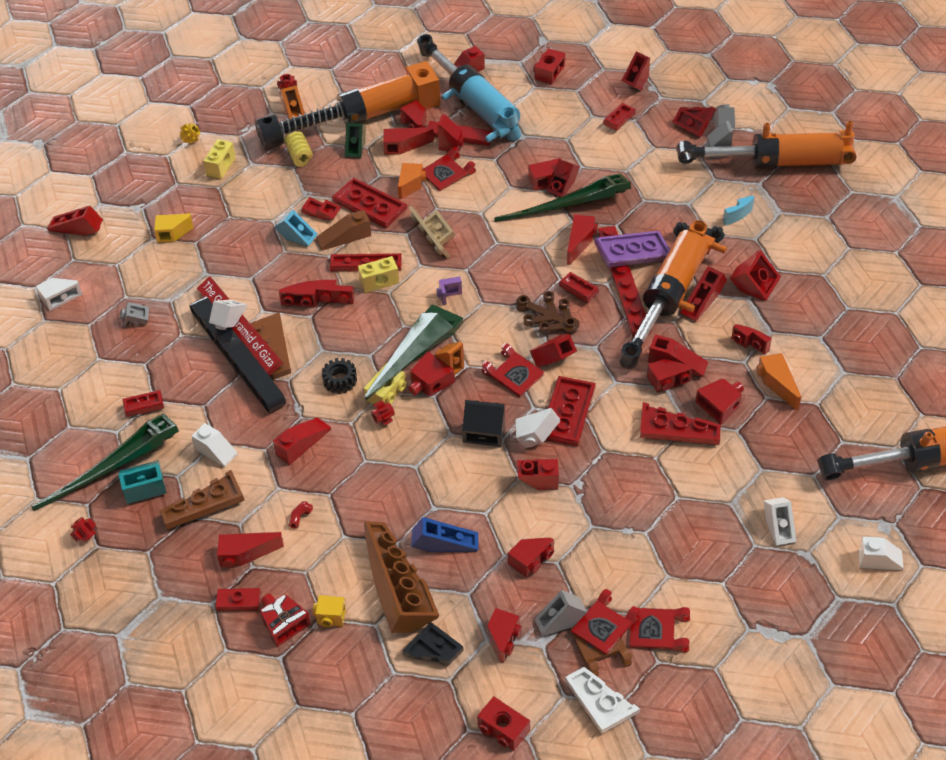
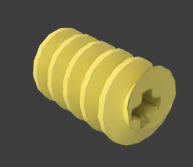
[284,132,313,167]

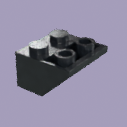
[462,400,505,447]

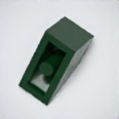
[345,123,366,158]

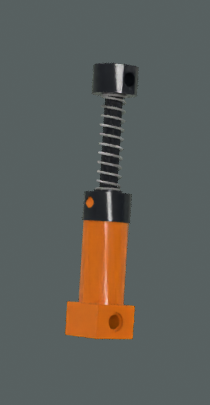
[254,61,441,150]

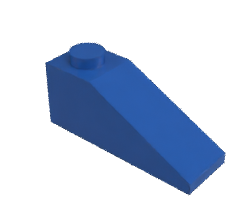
[411,517,479,552]

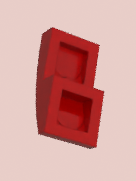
[301,197,341,220]

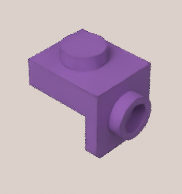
[436,276,462,305]

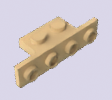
[409,206,456,259]

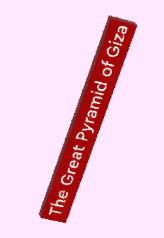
[197,276,284,376]

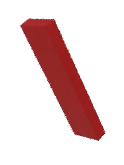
[427,121,493,146]
[330,253,402,272]

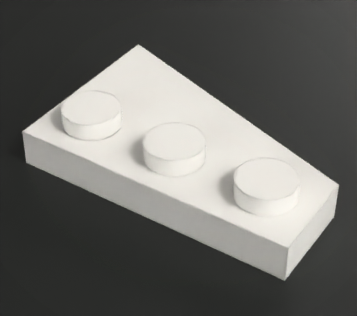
[565,667,640,734]

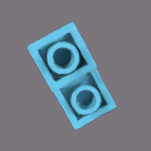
[723,195,755,226]

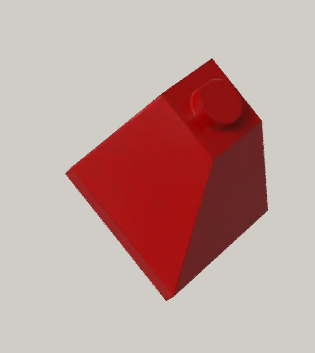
[730,250,781,301]

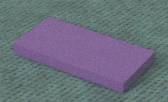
[594,231,670,267]

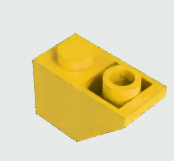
[154,213,194,243]

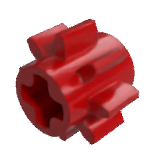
[277,74,298,90]
[371,401,395,425]
[70,517,96,542]

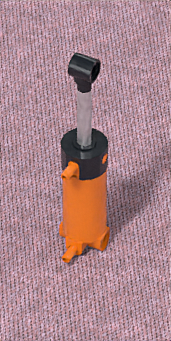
[676,121,857,168]
[619,220,727,369]
[817,426,946,481]

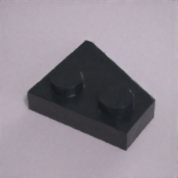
[403,622,464,666]

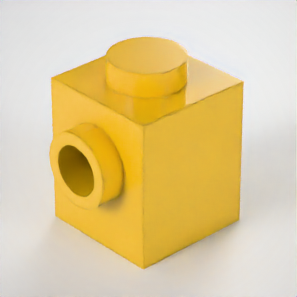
[313,595,346,627]

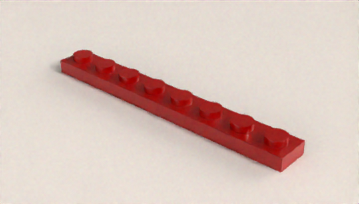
[598,226,651,337]

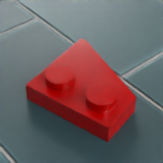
[672,106,717,137]

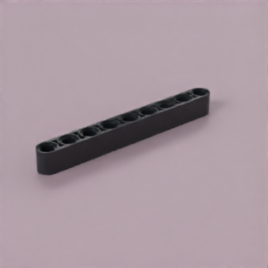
[189,296,286,413]

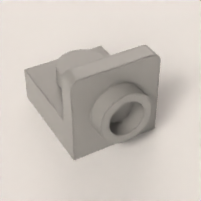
[119,302,149,327]

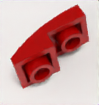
[731,324,772,355]

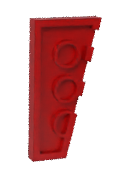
[640,402,721,445]

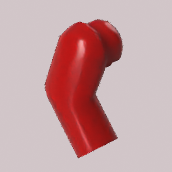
[289,501,313,528]

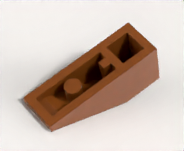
[316,210,371,251]

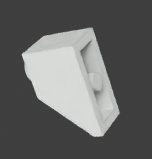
[36,278,82,311]
[209,300,247,330]
[516,408,560,448]
[192,423,238,468]
[763,497,796,546]
[858,537,904,571]

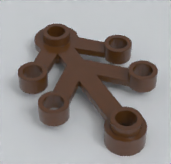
[516,291,580,334]

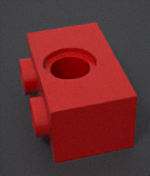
[533,48,566,84]
[477,696,530,751]

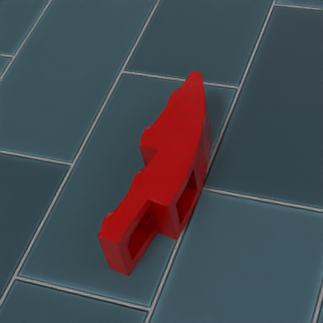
[279,279,355,307]

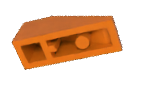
[756,353,802,409]

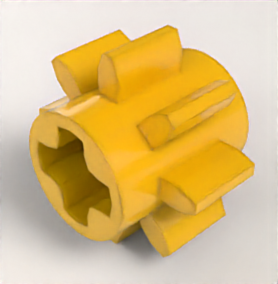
[179,123,200,144]

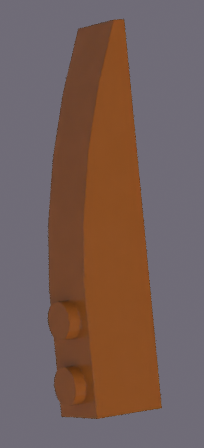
[364,521,439,633]

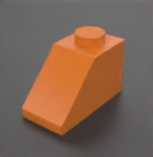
[279,85,305,119]
[398,163,426,199]
[434,342,464,375]

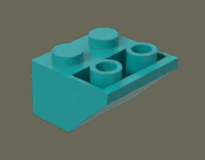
[119,460,167,504]

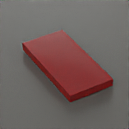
[332,177,407,229]
[546,376,596,447]

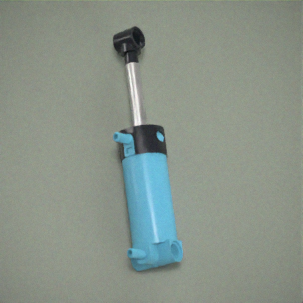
[417,34,521,142]

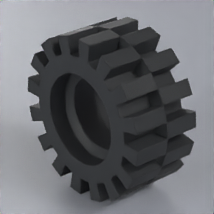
[322,358,357,394]

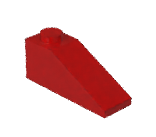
[47,205,103,236]
[567,214,598,265]
[680,266,727,322]
[273,417,331,465]
[217,532,284,568]

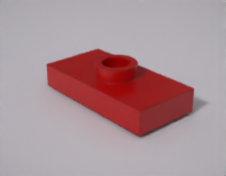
[603,103,636,131]
[559,272,599,303]
[122,390,164,417]
[216,588,261,611]

